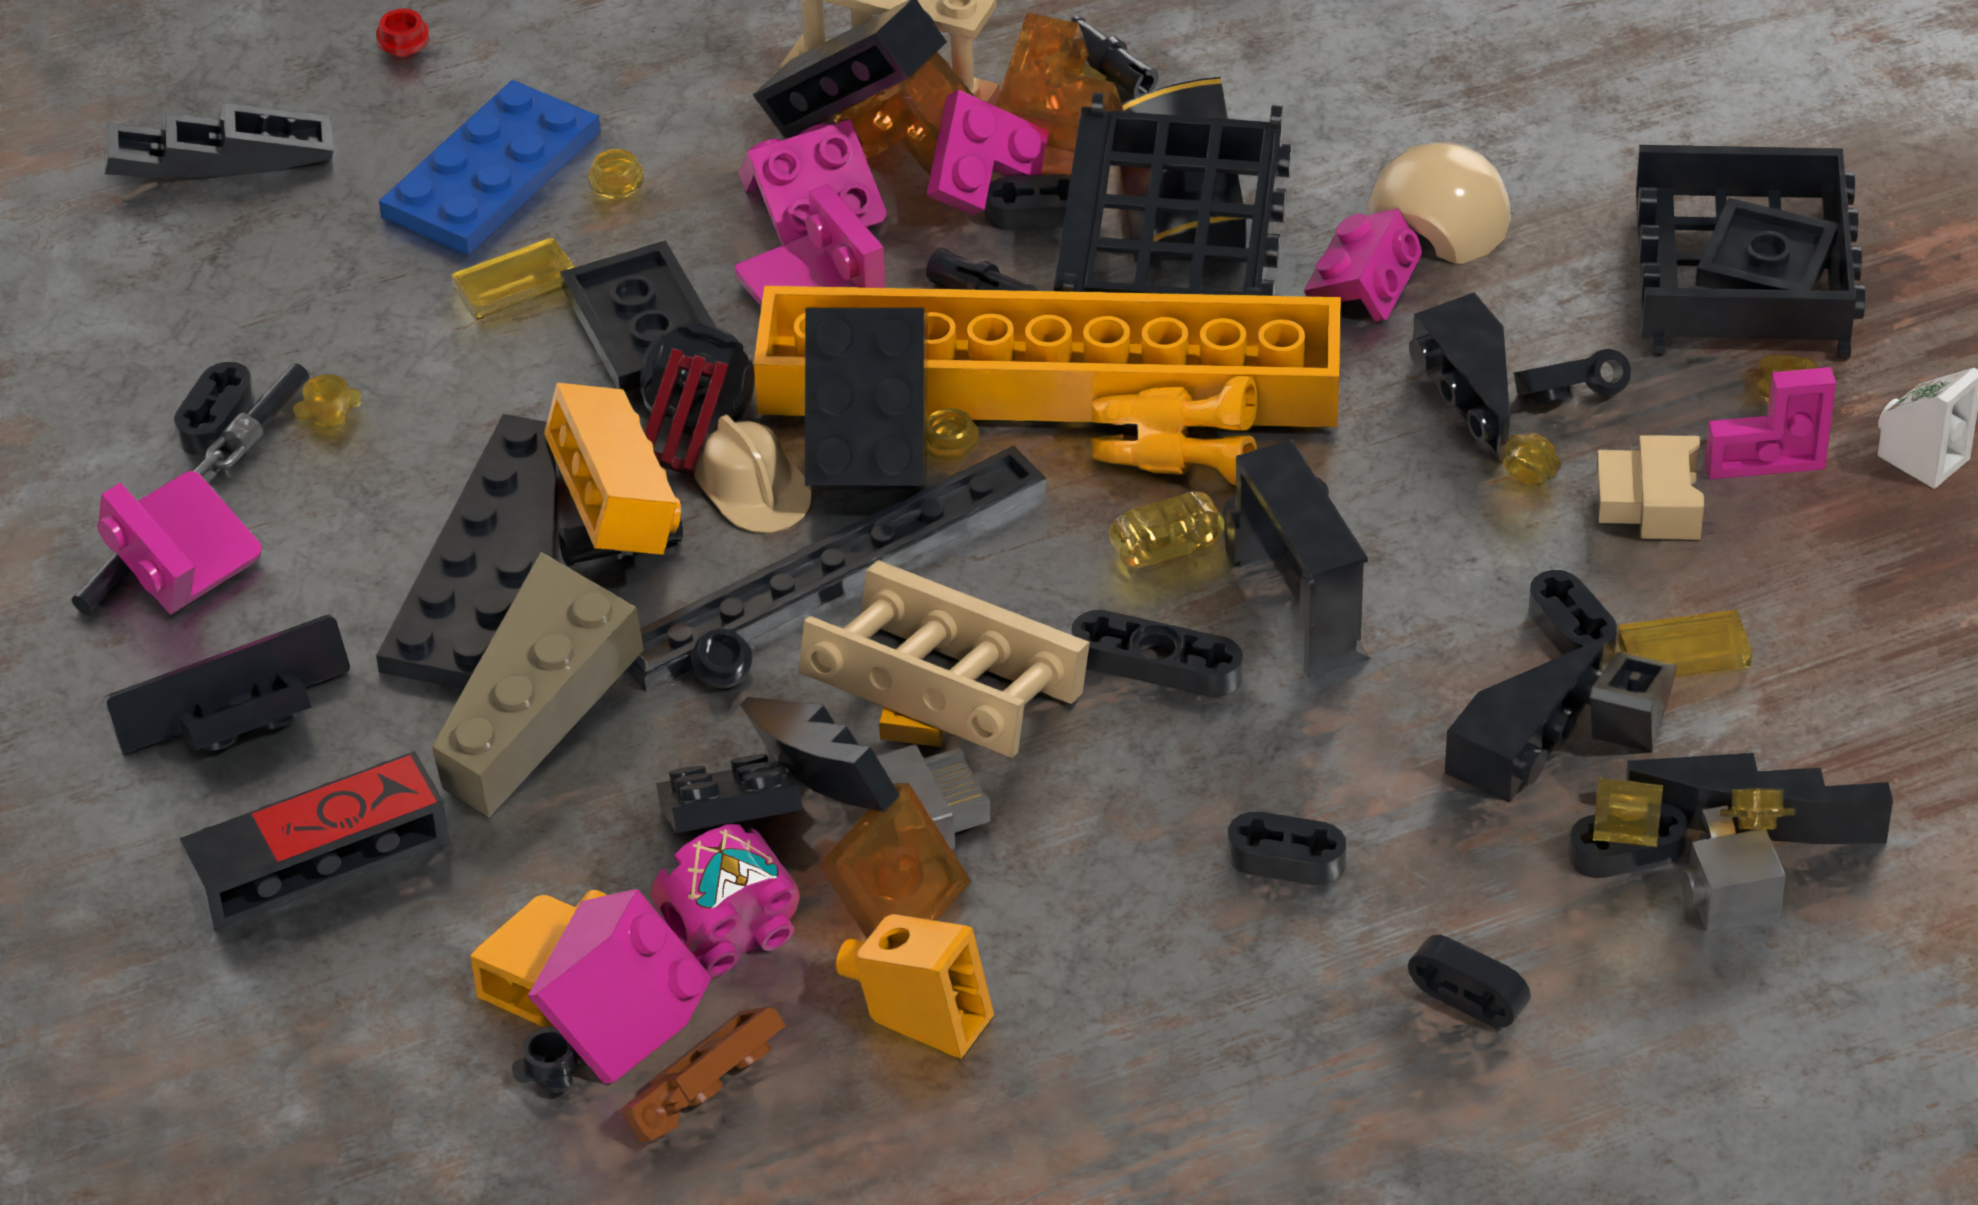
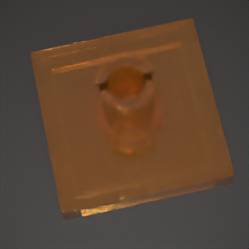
[819,782,972,939]

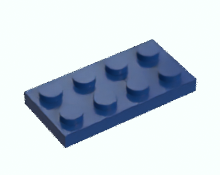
[379,80,601,255]

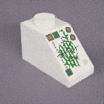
[1877,368,1978,489]

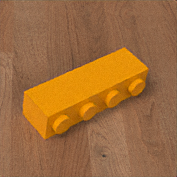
[544,382,681,555]

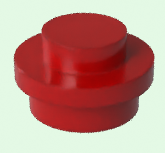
[376,8,430,57]

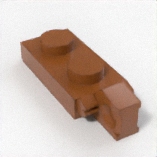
[620,1006,786,1143]

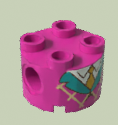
[650,824,800,977]

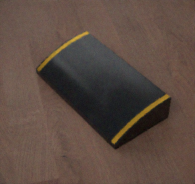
[1112,77,1246,262]

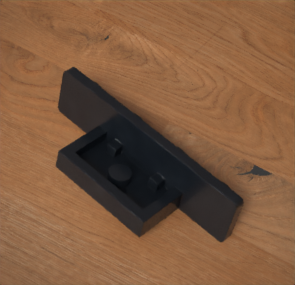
[104,614,350,753]

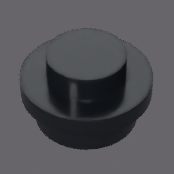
[691,628,752,688]

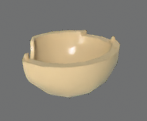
[1366,142,1511,264]

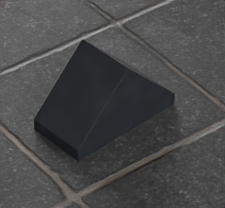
[1590,652,1677,752]

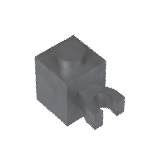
[1681,806,1786,931]

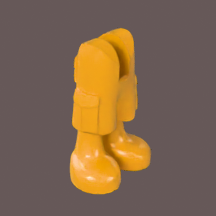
[1091,376,1257,486]

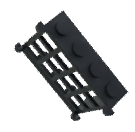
[1053,92,1293,296]
[1636,145,1865,358]

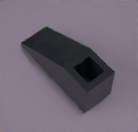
[1409,292,1510,461]
[1445,641,1604,802]

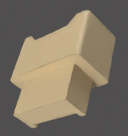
[1596,435,1704,540]

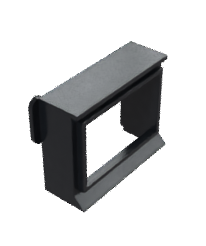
[1225,439,1371,678]

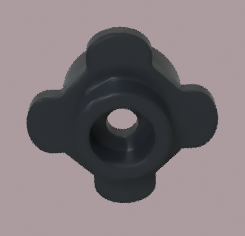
[512,1027,585,1093]

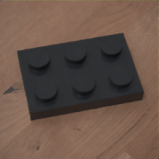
[560,240,715,392]
[656,754,803,833]

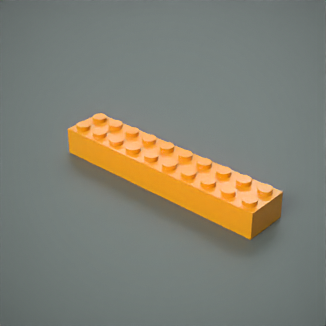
[754,286,1341,427]

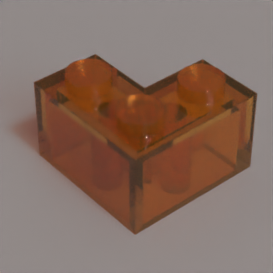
[995,12,1124,153]
[834,52,975,176]

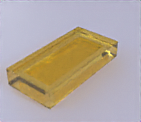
[451,237,575,321]
[1617,609,1753,677]

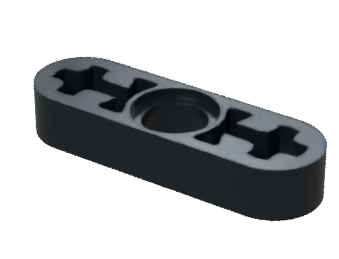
[1071,610,1243,697]

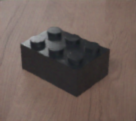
[805,308,928,490]

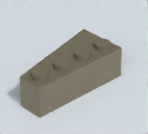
[432,552,644,818]

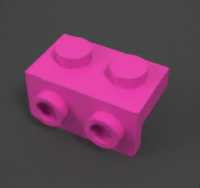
[1303,208,1422,322]

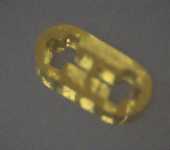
[1109,491,1225,568]

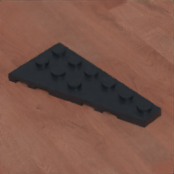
[376,414,558,689]

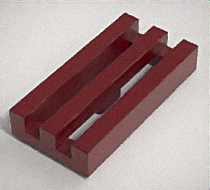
[645,348,728,477]

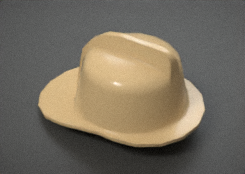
[694,415,811,534]

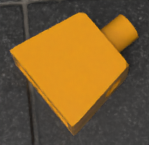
[470,890,606,1027]
[836,914,994,1059]

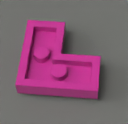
[927,90,1050,216]
[1704,367,1836,480]

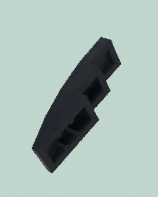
[103,103,334,179]
[740,697,900,812]
[1624,753,1893,844]

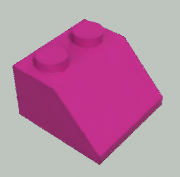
[528,889,712,1084]

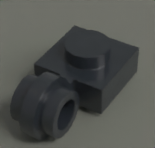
[1514,349,1631,403]

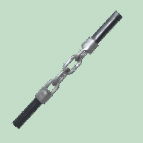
[71,363,310,614]

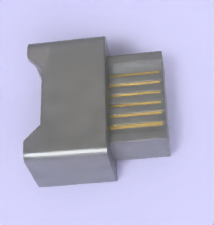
[865,744,991,868]

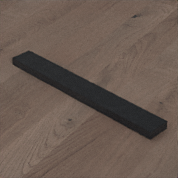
[626,445,1047,692]

